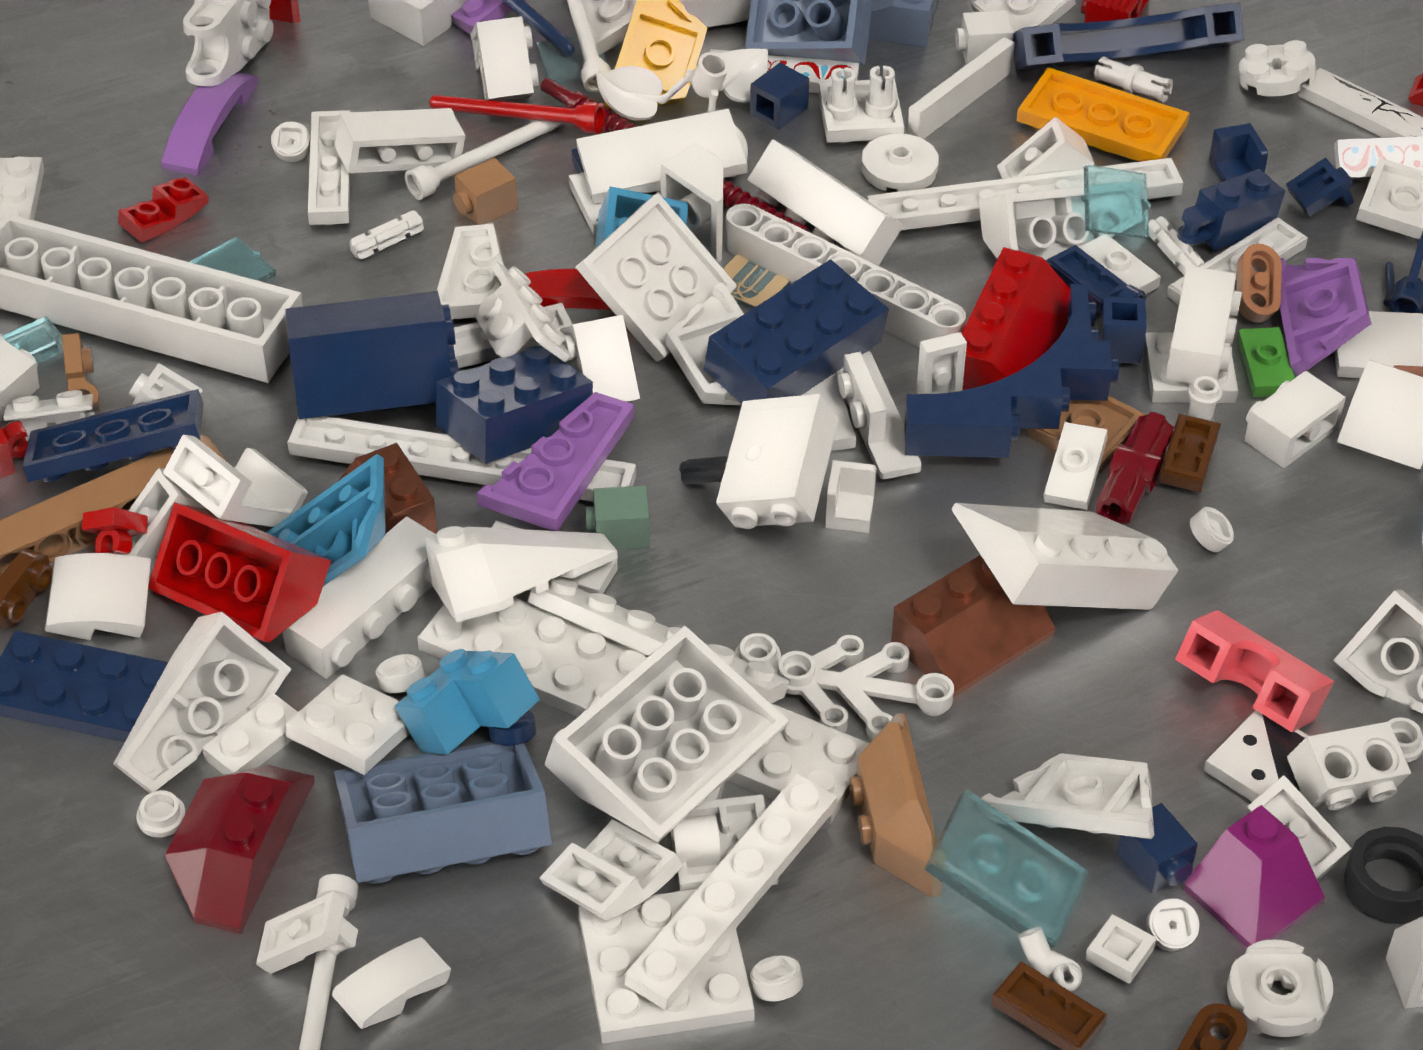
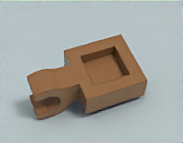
[62,333,101,410]

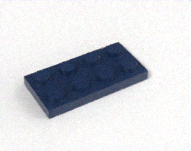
[23,389,203,482]
[0,631,168,742]

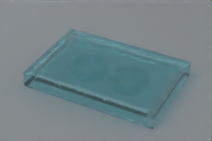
[924,790,1088,950]

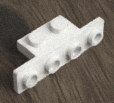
[474,262,571,362]
[835,351,922,479]

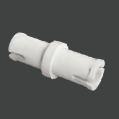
[1094,57,1173,103]

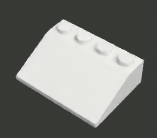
[951,503,1179,610]
[544,626,789,843]

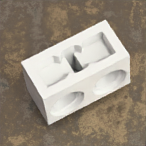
[1287,722,1411,810]

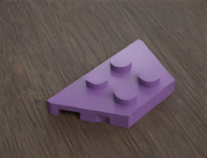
[1280,258,1372,376]

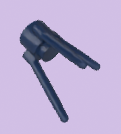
[1383,231,1423,313]

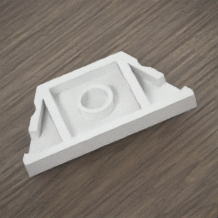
[665,282,744,406]
[979,753,1154,839]

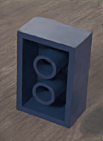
[436,345,593,464]

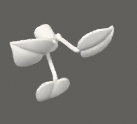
[596,49,768,177]

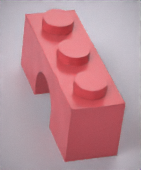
[1175,610,1334,732]

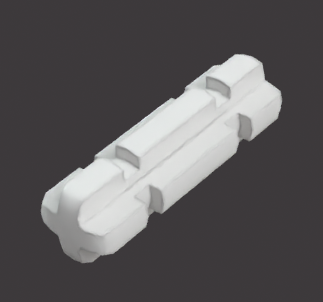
[349,210,424,260]
[1147,216,1204,276]

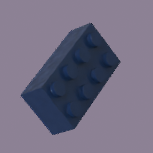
[704,259,889,404]

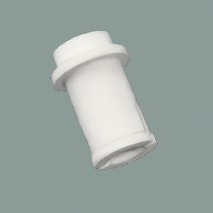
[1187,376,1223,422]

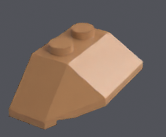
[849,713,945,897]

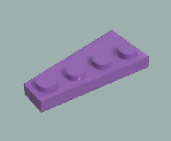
[476,392,635,531]

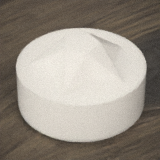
[271,121,311,163]
[1190,507,1234,552]
[376,654,425,693]
[1146,899,1199,952]
[750,956,804,1001]

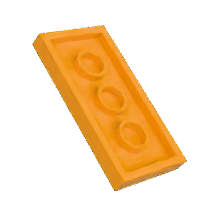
[1016,67,1190,162]

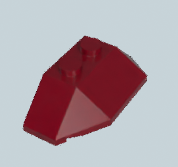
[165,765,315,934]

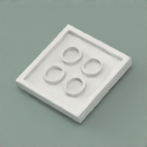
[575,192,737,362]
[578,889,754,1044]

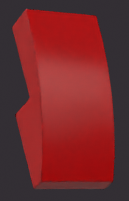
[118,177,209,243]

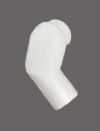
[1018,927,1083,991]

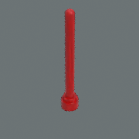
[429,95,605,134]

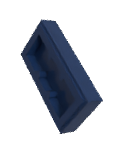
[1046,245,1127,314]

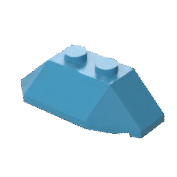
[266,454,386,586]

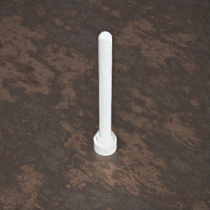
[567,0,611,93]
[405,120,564,200]
[299,874,358,1050]

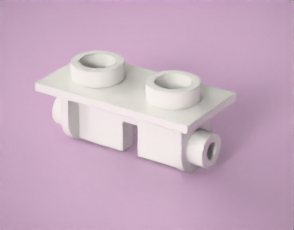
[3,390,95,441]

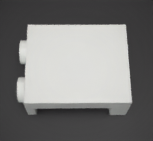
[163,435,308,527]

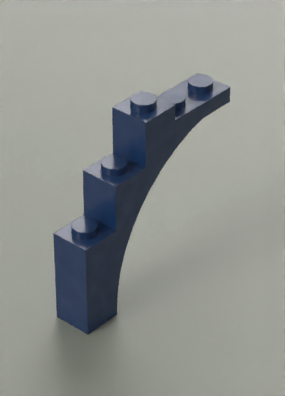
[904,284,1119,458]

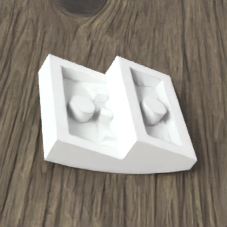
[1337,360,1423,470]
[45,553,151,640]
[539,819,684,920]

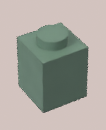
[585,485,650,550]

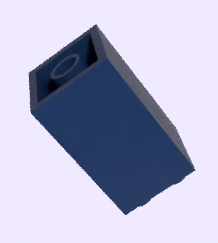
[285,291,459,419]

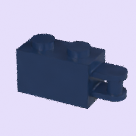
[1177,169,1285,251]

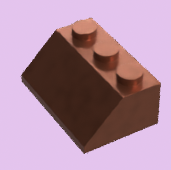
[891,555,1055,698]

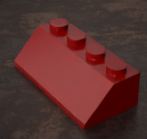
[961,247,1070,390]
[148,502,331,642]

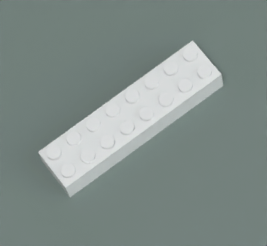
[0,213,303,383]

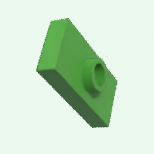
[1236,327,1295,397]

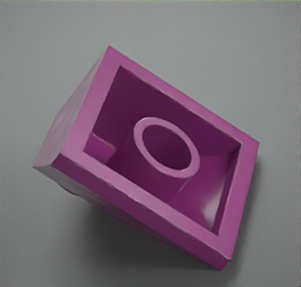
[1183,805,1325,948]

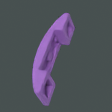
[161,72,259,176]

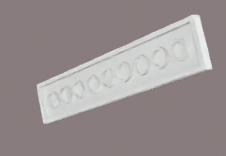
[418,597,870,824]

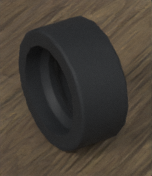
[1344,826,1423,924]

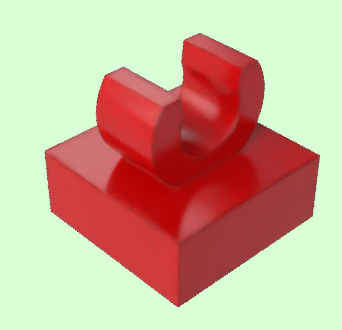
[0,421,28,478]
[82,507,148,554]

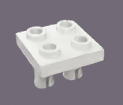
[819,66,904,143]

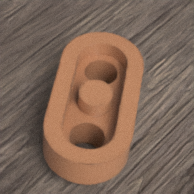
[1236,244,1282,323]

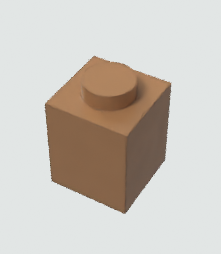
[453,157,518,225]

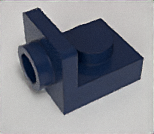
[1286,157,1354,217]

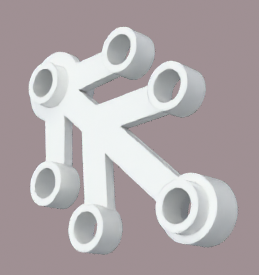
[774,635,954,741]

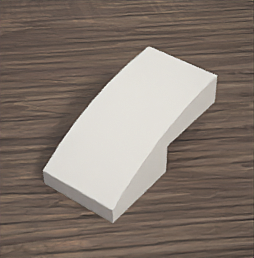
[332,937,451,1029]

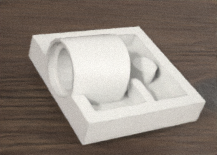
[669,794,778,891]

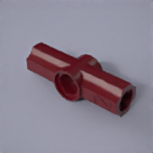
[1095,412,1174,524]

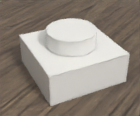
[1085,914,1157,984]

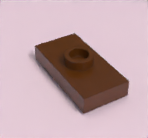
[1159,414,1221,492]
[991,961,1107,1050]

